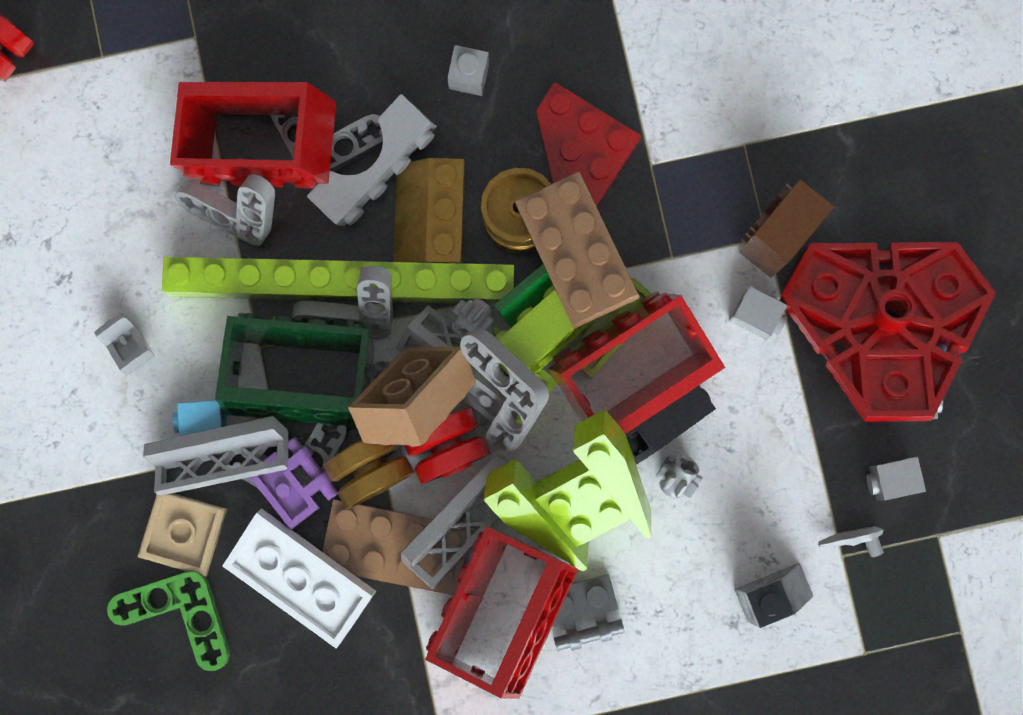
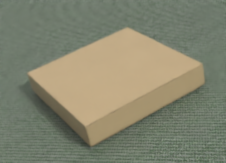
[138,493,227,576]

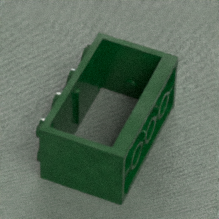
[215,313,375,428]

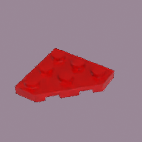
[536,82,641,207]

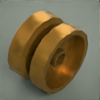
[481,168,552,254]
[323,440,415,509]

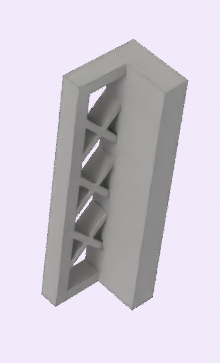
[395,305,531,433]
[143,416,288,496]
[401,454,509,590]

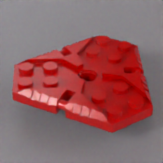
[780,242,996,422]

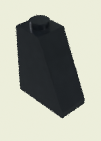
[626,385,716,465]
[734,563,813,628]

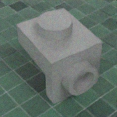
[94,313,155,376]

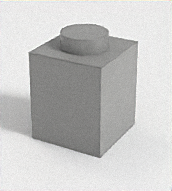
[447,45,489,96]
[729,286,788,340]
[866,457,926,501]

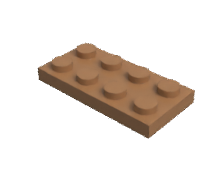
[515,172,639,329]
[323,500,467,595]

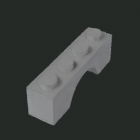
[307,94,437,227]

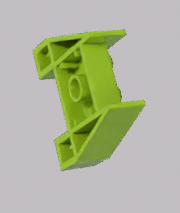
[483,409,651,571]

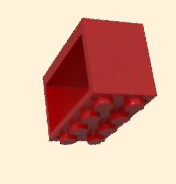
[170,82,337,189]
[548,291,726,434]
[425,526,578,699]

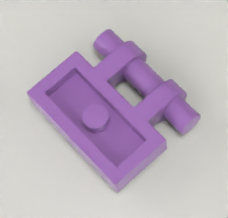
[250,437,339,530]

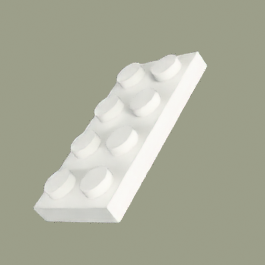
[223,509,376,648]

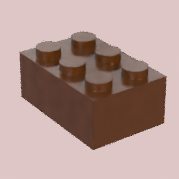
[739,179,834,278]

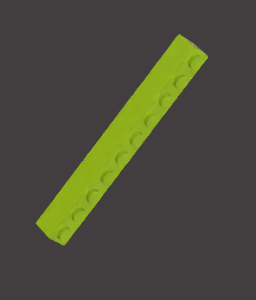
[162,257,514,305]

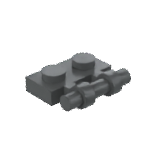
[552,574,625,651]

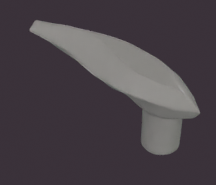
[818,527,884,557]

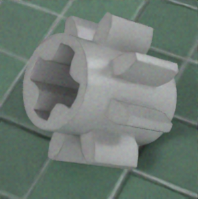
[451,298,494,338]
[656,455,703,498]

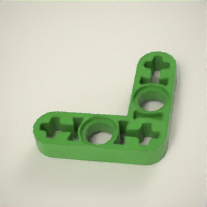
[107,571,230,671]

